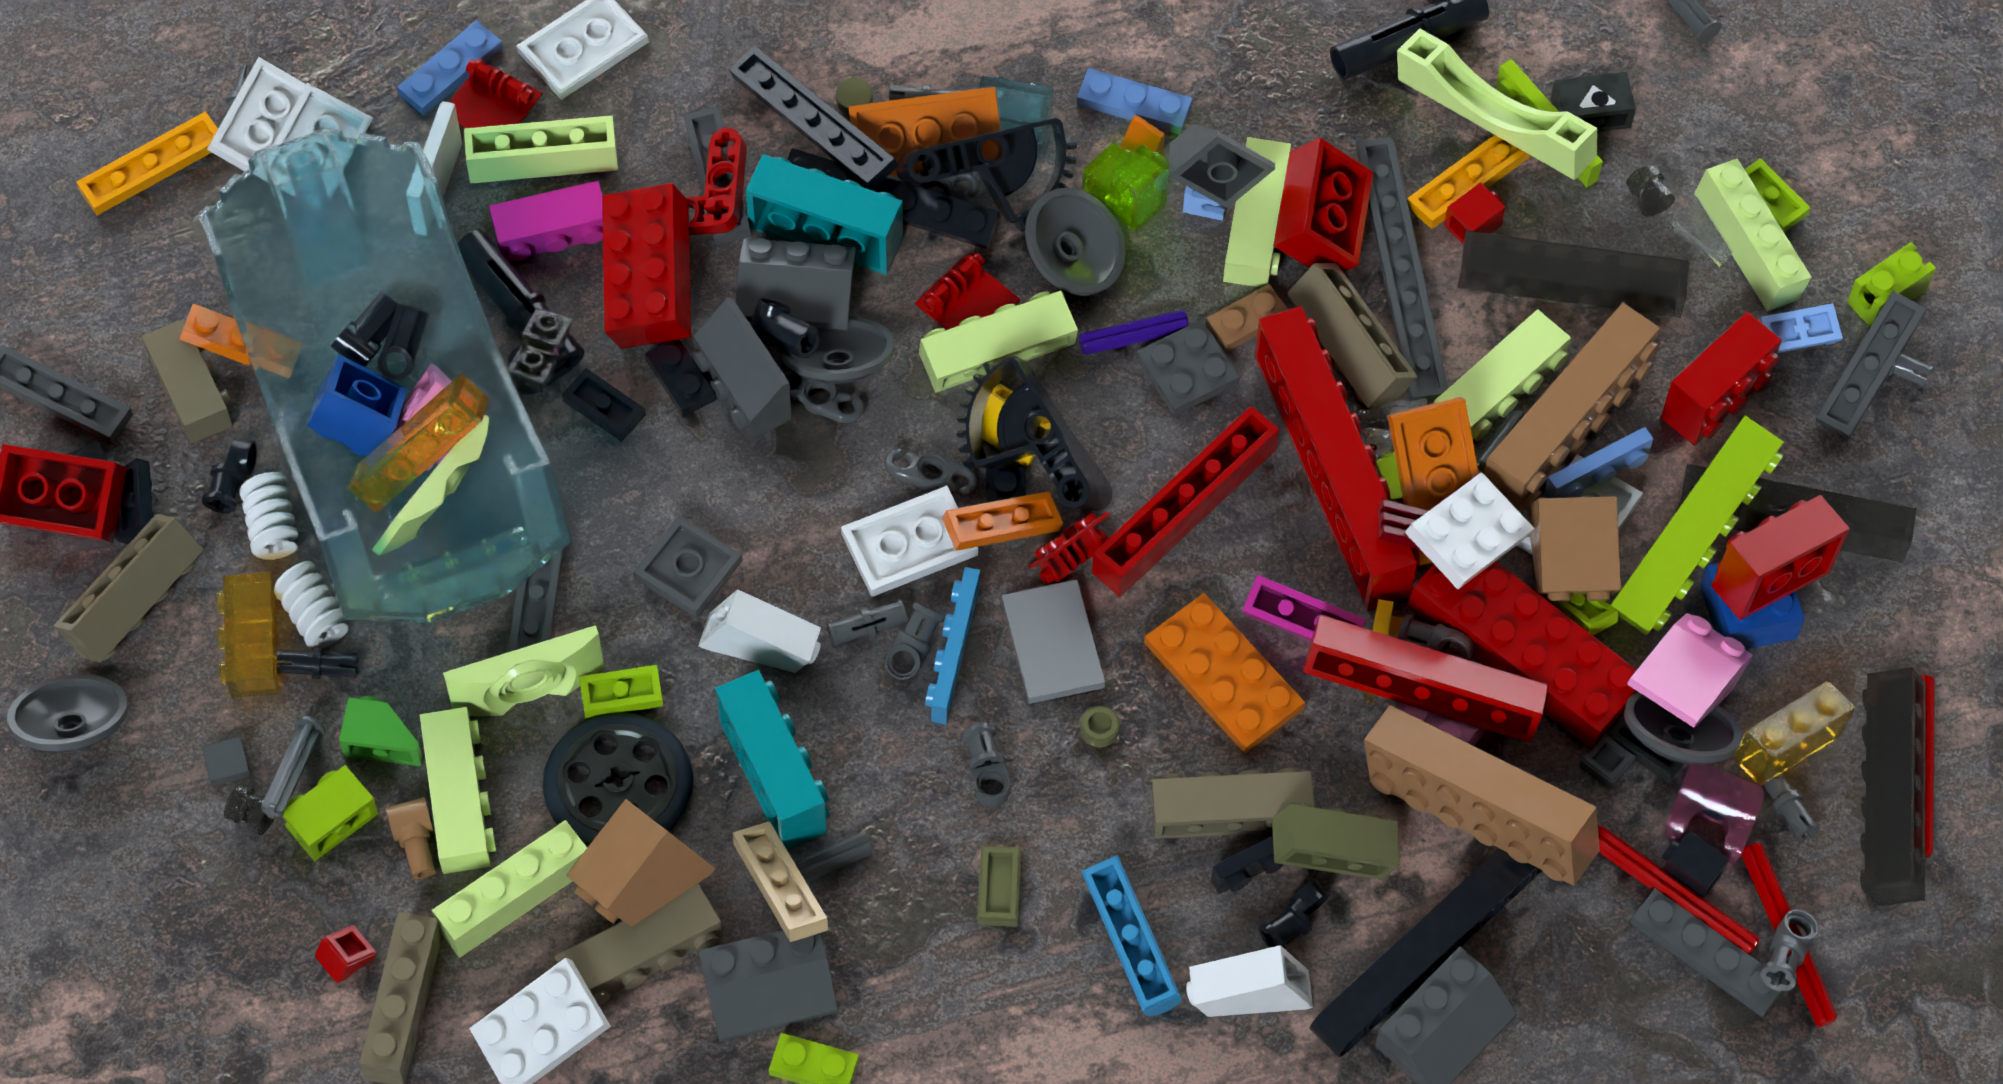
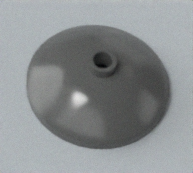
[1025,188,1126,296]
[781,316,895,384]
[7,674,128,753]
[1624,691,1742,765]

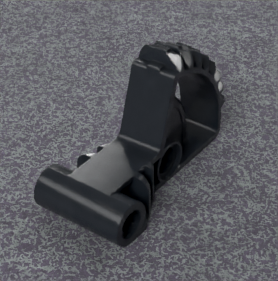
[896,118,1077,232]
[956,356,1112,511]

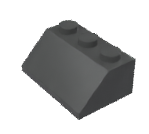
[736,238,856,330]
[692,297,792,440]
[698,930,838,1042]
[1375,946,1517,1084]

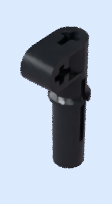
[1330,0,1489,80]
[453,230,585,395]

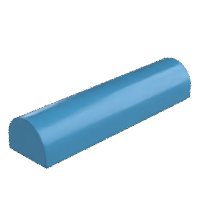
[1081,855,1182,1016]

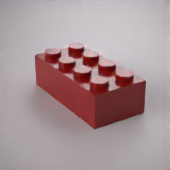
[602,183,692,349]

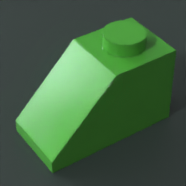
[339,696,423,767]

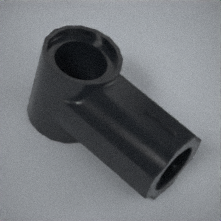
[331,292,397,367]
[750,298,821,358]
[378,303,430,381]

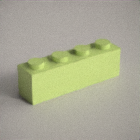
[464,115,618,184]
[1223,137,1291,288]
[1694,158,1811,312]
[919,291,1078,393]
[1434,309,1571,441]
[419,707,496,874]
[432,820,587,958]

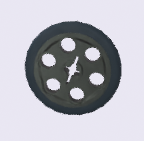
[542,713,693,846]

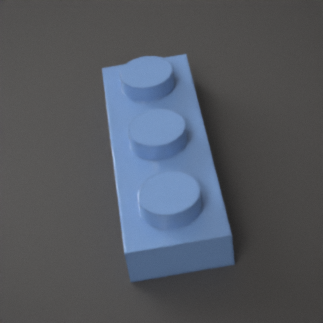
[397,20,503,116]
[1077,68,1193,135]
[1543,427,1654,498]

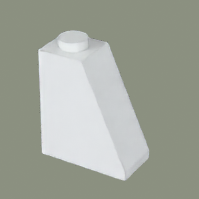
[698,589,821,673]
[1187,946,1313,1017]

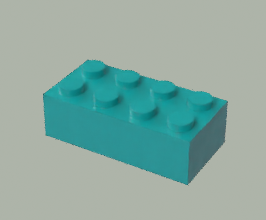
[746,154,903,275]
[715,670,830,851]

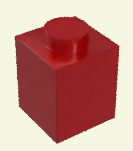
[1444,182,1506,250]

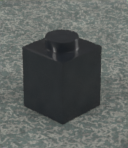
[1662,831,1729,898]

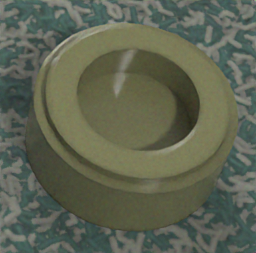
[836,78,873,115]
[1080,706,1120,747]

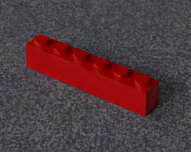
[1092,406,1279,598]
[1303,615,1547,743]

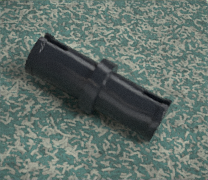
[276,648,358,679]

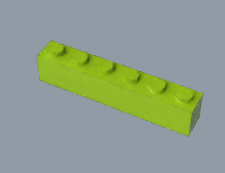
[1610,415,1784,635]

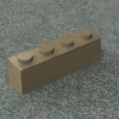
[1287,263,1418,408]
[53,514,203,663]
[1150,768,1315,839]
[554,883,723,1006]
[359,912,443,1084]

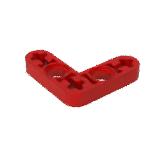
[685,127,747,235]

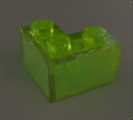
[1082,142,1169,232]

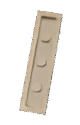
[732,821,828,942]

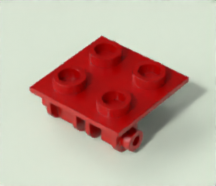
[449,59,543,128]
[915,253,1021,330]
[1028,511,1110,585]

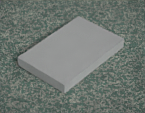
[1002,580,1105,704]

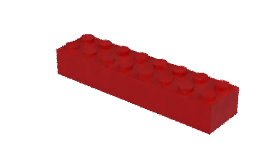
[1254,306,1420,611]

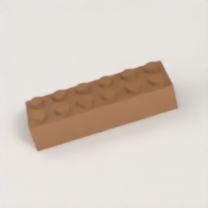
[1484,303,1660,513]
[1364,705,1600,886]

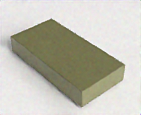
[977,845,1021,927]

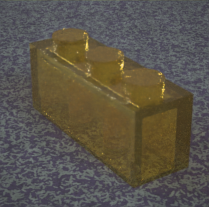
[217,572,279,698]
[1733,681,1856,786]

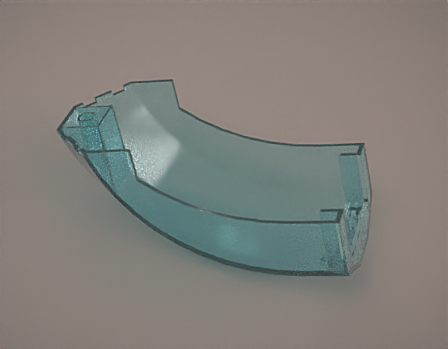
[198,128,571,623]

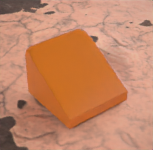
[1119,115,1165,171]

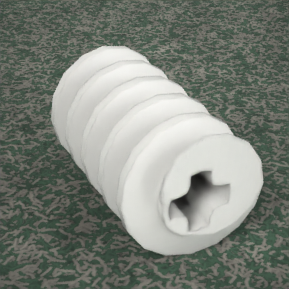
[239,472,298,560]
[274,561,349,649]

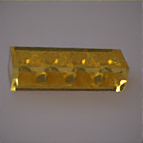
[347,373,490,514]

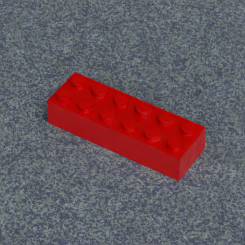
[1407,561,1637,749]

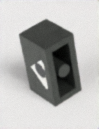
[1551,71,1636,132]

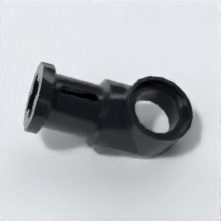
[202,438,257,514]
[1258,879,1330,950]

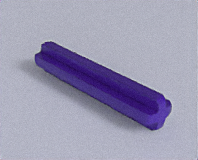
[1079,310,1189,355]

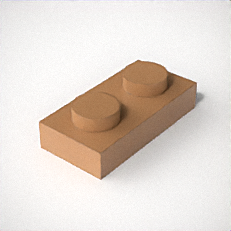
[1206,284,1288,353]

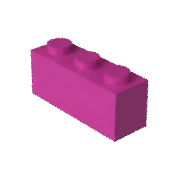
[489,181,603,261]
[1242,575,1367,642]

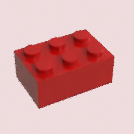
[1273,138,1373,272]
[1660,311,1782,446]
[0,444,127,543]
[1711,495,1850,620]

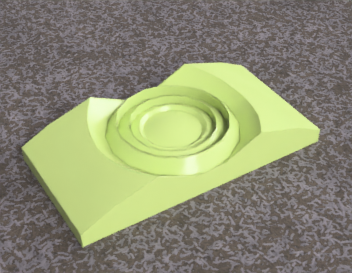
[372,412,489,556]
[443,625,604,716]

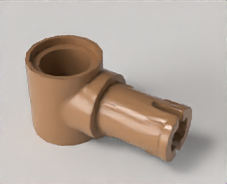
[385,797,435,880]

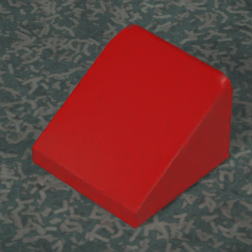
[315,925,378,983]

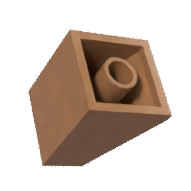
[1527,496,1621,602]
[566,799,716,927]

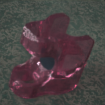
[1664,764,1764,864]

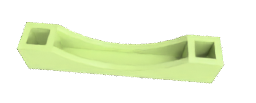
[1397,29,1597,180]

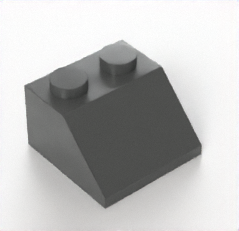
[1169,123,1275,208]

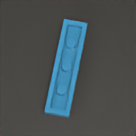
[925,567,980,725]

